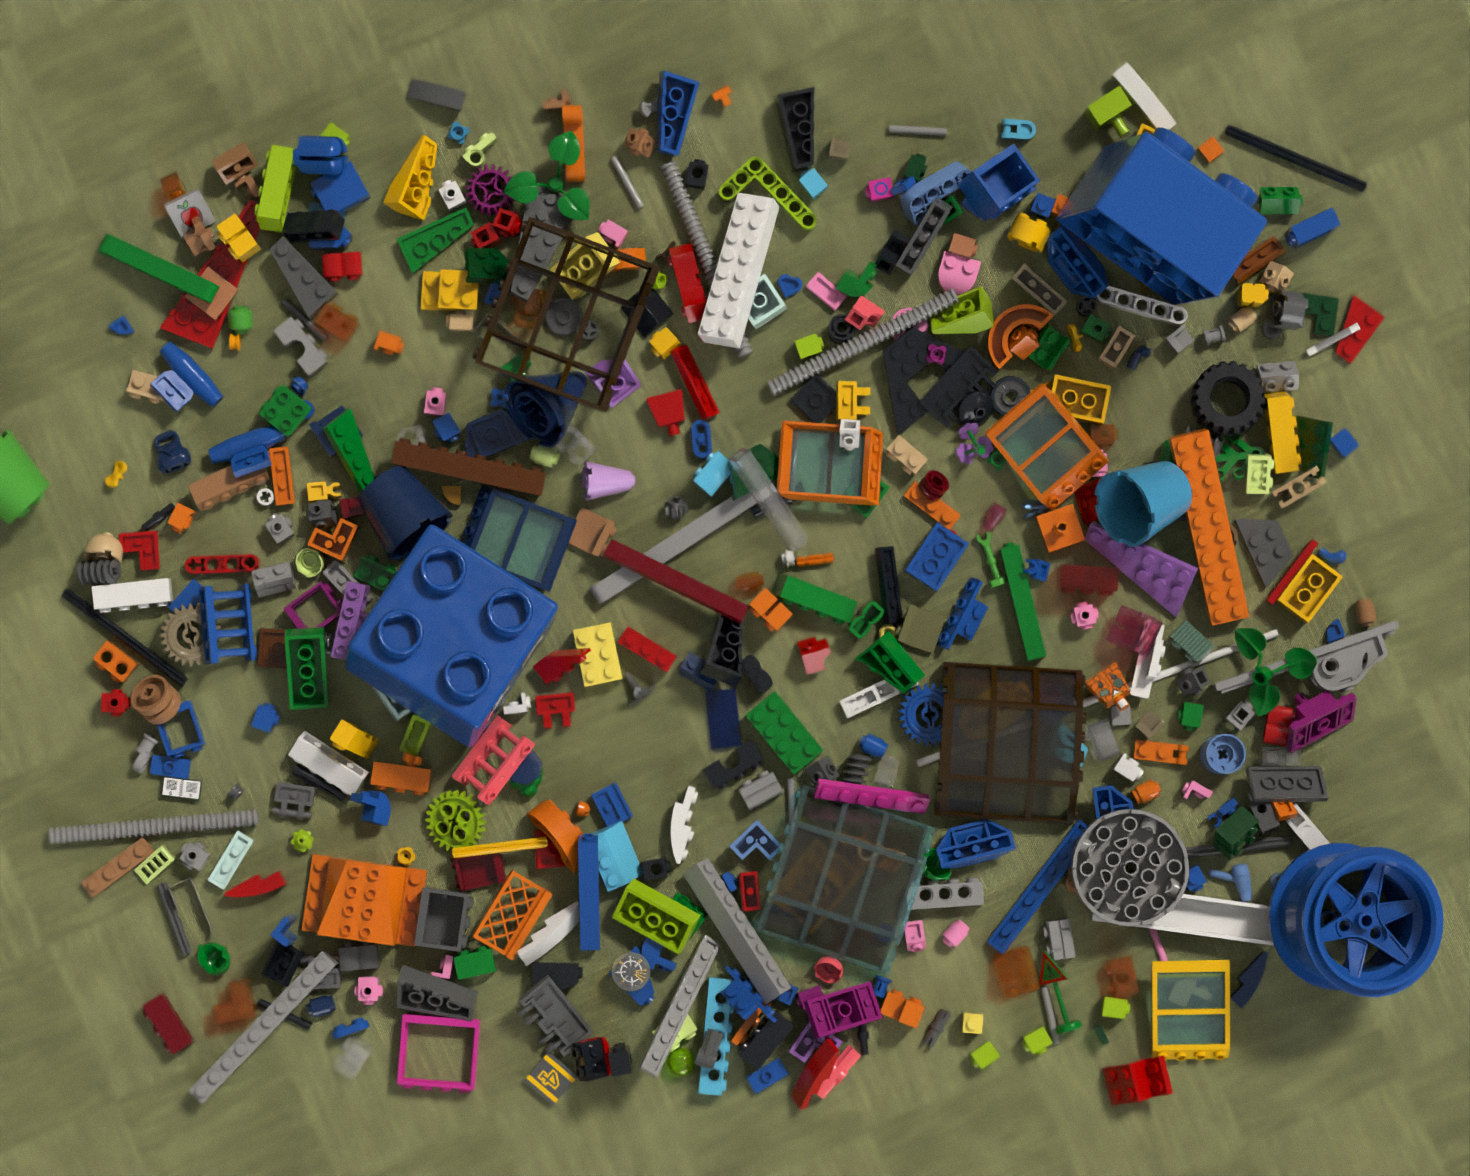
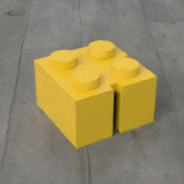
[216,213,261,262]

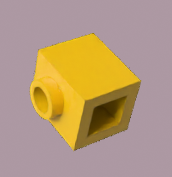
[649,327,681,360]

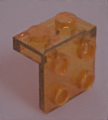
[992,946,1040,999]

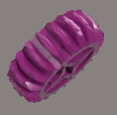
[465,164,515,216]

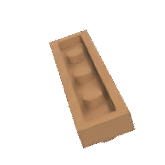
[81,837,155,898]

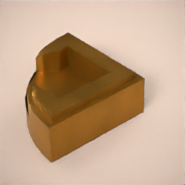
[442,486,462,506]

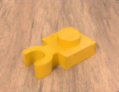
[306,481,341,503]

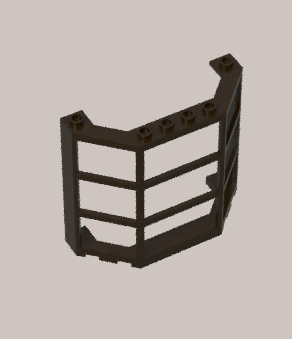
[472,217,660,414]

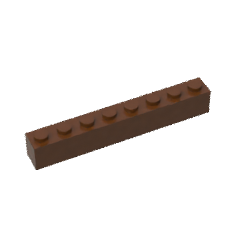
[390,438,546,496]

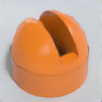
[575,801,590,817]

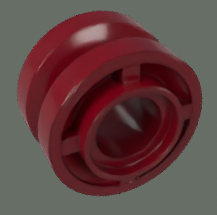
[918,470,949,501]

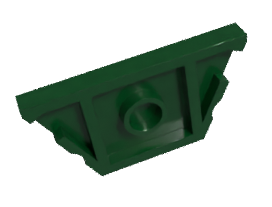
[464,248,509,283]
[728,443,779,501]

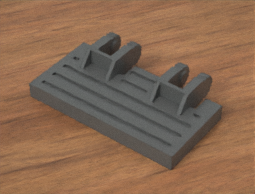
[516,975,593,1057]

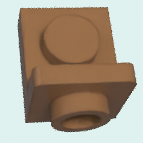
[543,88,570,113]
[234,174,260,200]

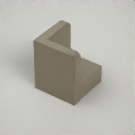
[828,137,850,162]
[1134,710,1165,739]

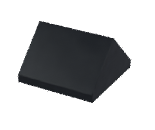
[621,288,674,338]

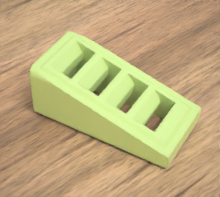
[134,845,176,885]

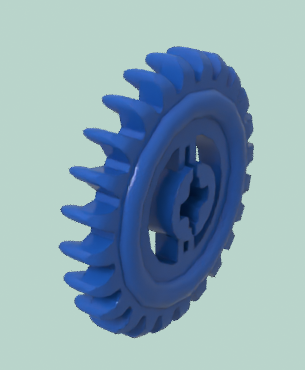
[898,683,961,746]

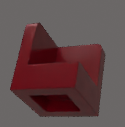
[339,497,365,520]

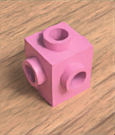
[1070,601,1099,630]
[355,977,383,1004]

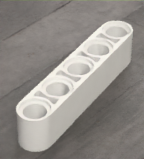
[1095,286,1188,326]

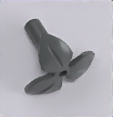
[624,672,655,704]

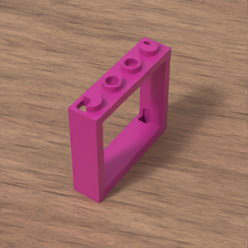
[397,1013,481,1093]

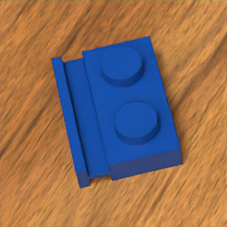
[591,782,633,826]

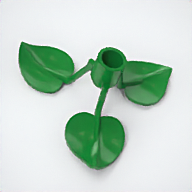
[504,131,590,221]
[1235,628,1317,716]

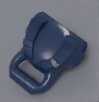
[154,430,191,474]

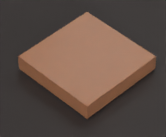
[185,267,239,320]

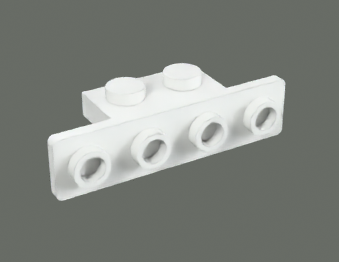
[1130,621,1166,699]

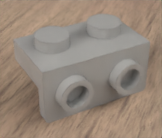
[1257,361,1299,393]

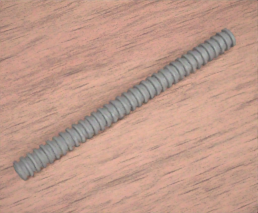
[660,161,753,358]
[767,288,959,396]
[48,809,259,845]

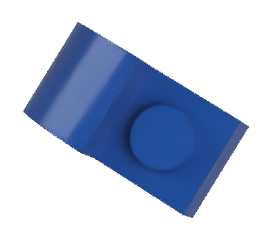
[350,790,391,826]
[641,937,677,973]

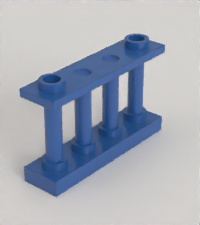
[199,583,257,664]

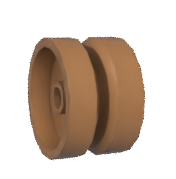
[131,675,181,725]

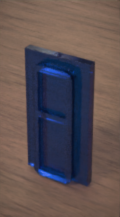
[705,688,742,749]

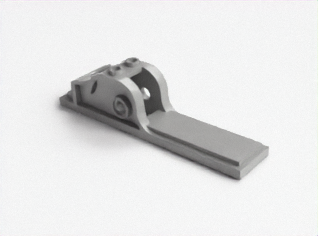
[1211,620,1400,694]

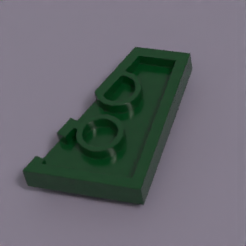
[1296,416,1333,479]

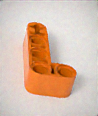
[562,105,586,183]

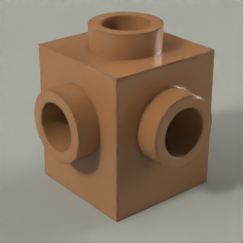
[623,128,656,158]

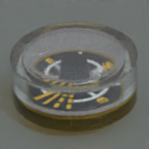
[612,952,651,991]

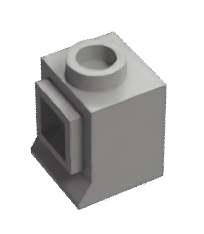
[1224,701,1255,731]

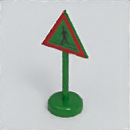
[1039,951,1082,1034]

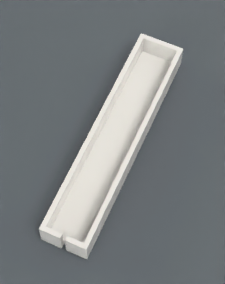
[1090,894,1274,946]

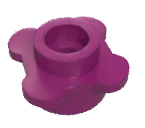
[926,344,946,365]

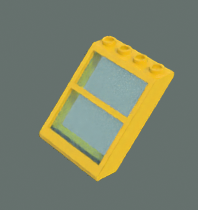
[1151,960,1230,1061]

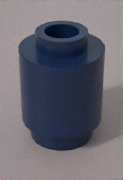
[307,995,336,1018]

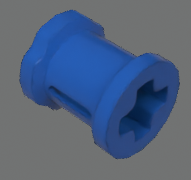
[873,975,892,998]

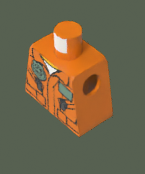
[1085,662,1130,711]

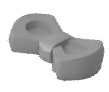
[639,96,658,117]

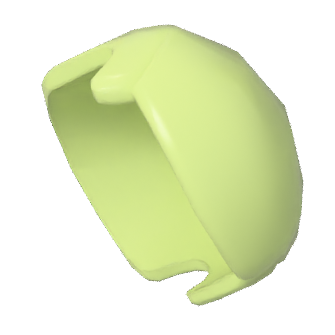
[295,547,324,578]

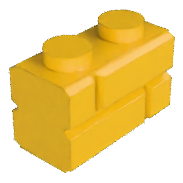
[1237,283,1269,307]

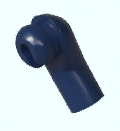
[1127,345,1151,370]

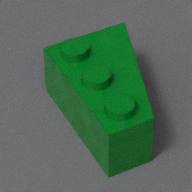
[855,631,925,694]

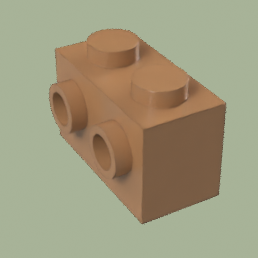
[211,141,258,185]

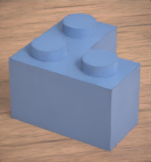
[729,820,784,860]

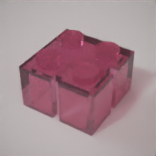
[1106,605,1163,658]

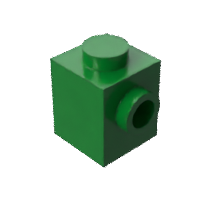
[1080,314,1111,343]
[1177,702,1204,731]

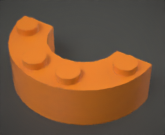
[987,304,1054,371]
[525,799,583,874]

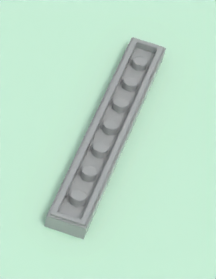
[638,935,721,1078]

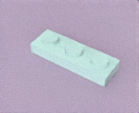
[208,831,255,890]

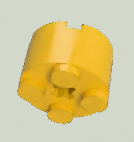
[1007,212,1051,253]

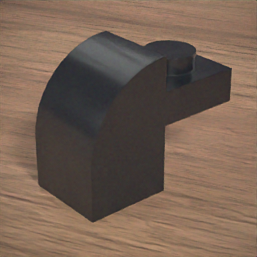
[875,229,911,276]

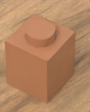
[948,233,978,258]

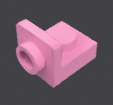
[1181,780,1213,799]
[903,920,926,952]
[431,954,455,980]

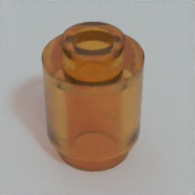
[736,571,765,593]

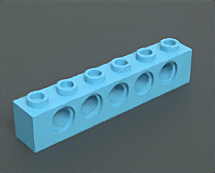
[698,977,734,1096]

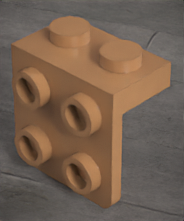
[569,508,617,558]

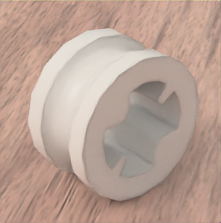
[257,488,275,506]

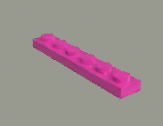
[813,778,930,814]

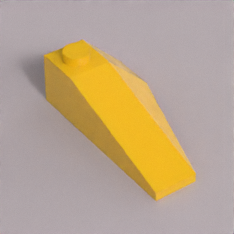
[383,135,437,221]

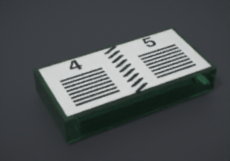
[161,776,203,800]

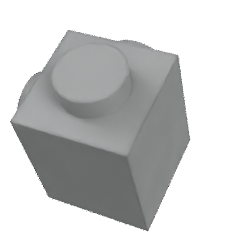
[265,513,295,545]

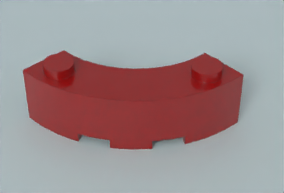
[667,243,707,323]

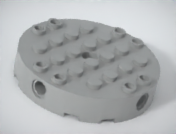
[1071,809,1189,926]

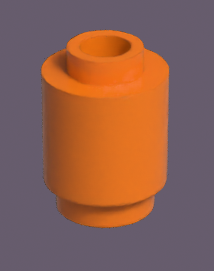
[1131,779,1161,804]

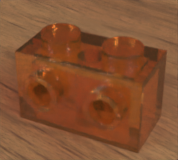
[314,302,360,344]

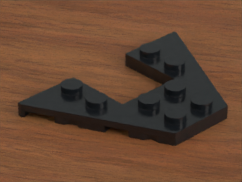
[882,327,963,435]

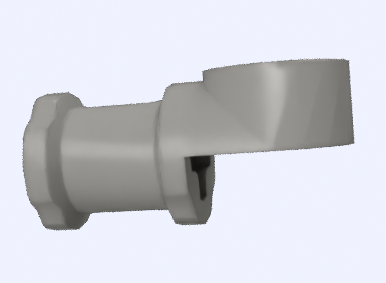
[132,733,159,774]

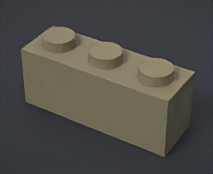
[1012,263,1068,315]

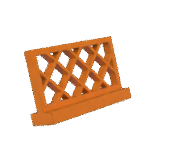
[472,870,553,960]

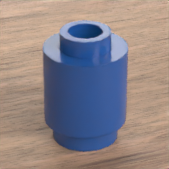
[859,733,889,758]

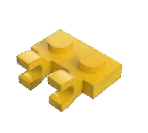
[836,381,870,420]

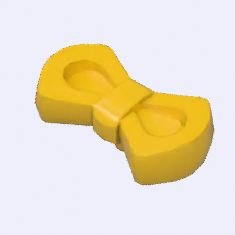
[1066,324,1083,352]
[105,461,127,488]

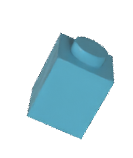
[799,168,828,200]

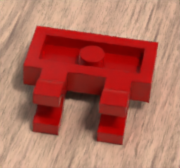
[535,692,576,729]

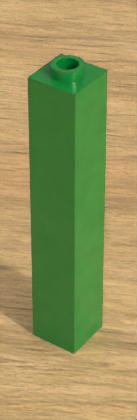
[999,542,1046,661]

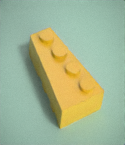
[1264,391,1301,474]

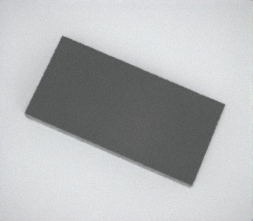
[1246,766,1329,802]

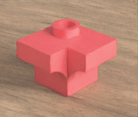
[845,295,885,330]

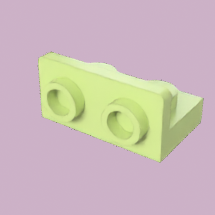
[1245,453,1274,494]

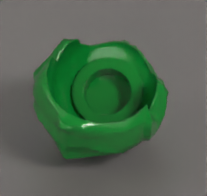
[919,848,952,881]
[197,942,230,976]

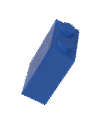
[310,161,370,214]

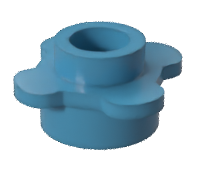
[447,122,470,144]

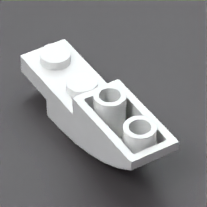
[671,786,698,864]
[1285,802,1330,849]

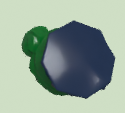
[510,750,543,798]

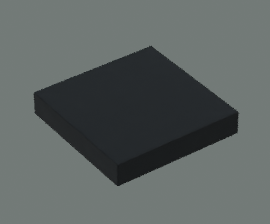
[790,373,836,423]

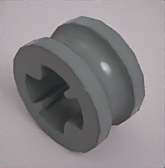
[227,783,245,802]

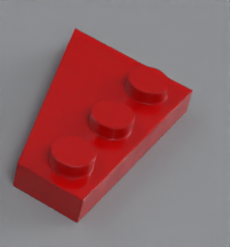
[1335,295,1385,364]

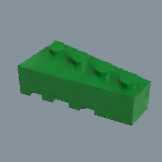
[772,574,858,625]

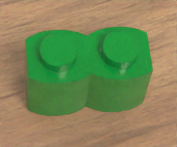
[846,600,884,639]

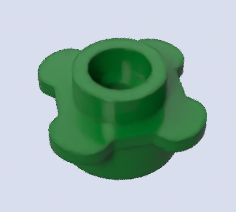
[987,448,1008,471]

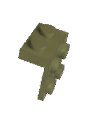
[895,604,945,653]

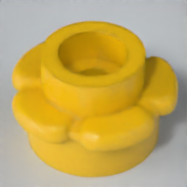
[397,847,416,866]

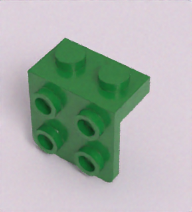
[259,384,311,437]

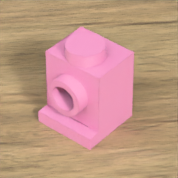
[597,219,628,250]
[424,387,447,416]

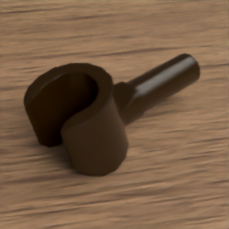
[655,241,676,265]

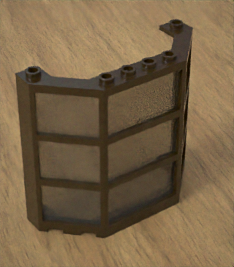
[934,662,1087,824]

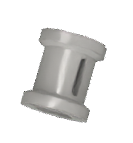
[1203,325,1226,346]

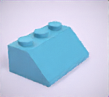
[591,821,643,892]

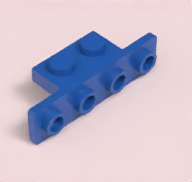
[937,577,989,650]
[721,965,777,1023]

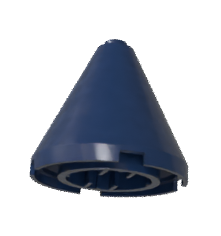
[504,371,587,447]

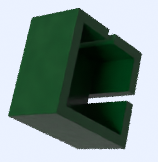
[1213,806,1259,860]

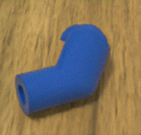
[1317,547,1347,565]

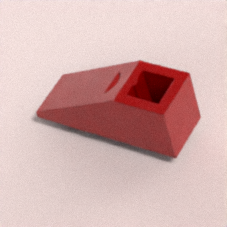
[533,648,591,685]

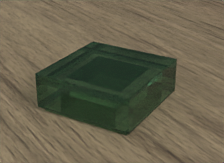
[1093,1024,1109,1046]

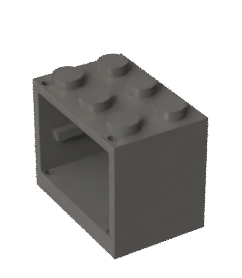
[414,886,474,952]

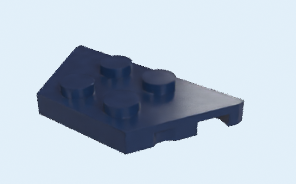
[465,409,530,458]

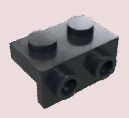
[261,941,304,987]
[572,1038,608,1082]

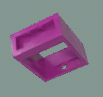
[283,581,342,629]

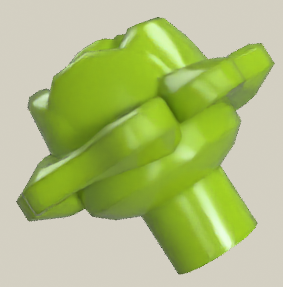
[291,829,314,852]

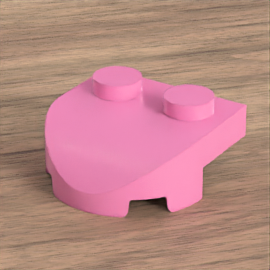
[937,251,981,296]

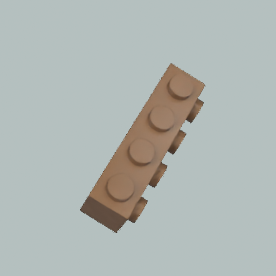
[188,465,270,511]

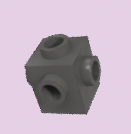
[306,500,337,529]
[1176,666,1211,697]
[805,756,840,787]

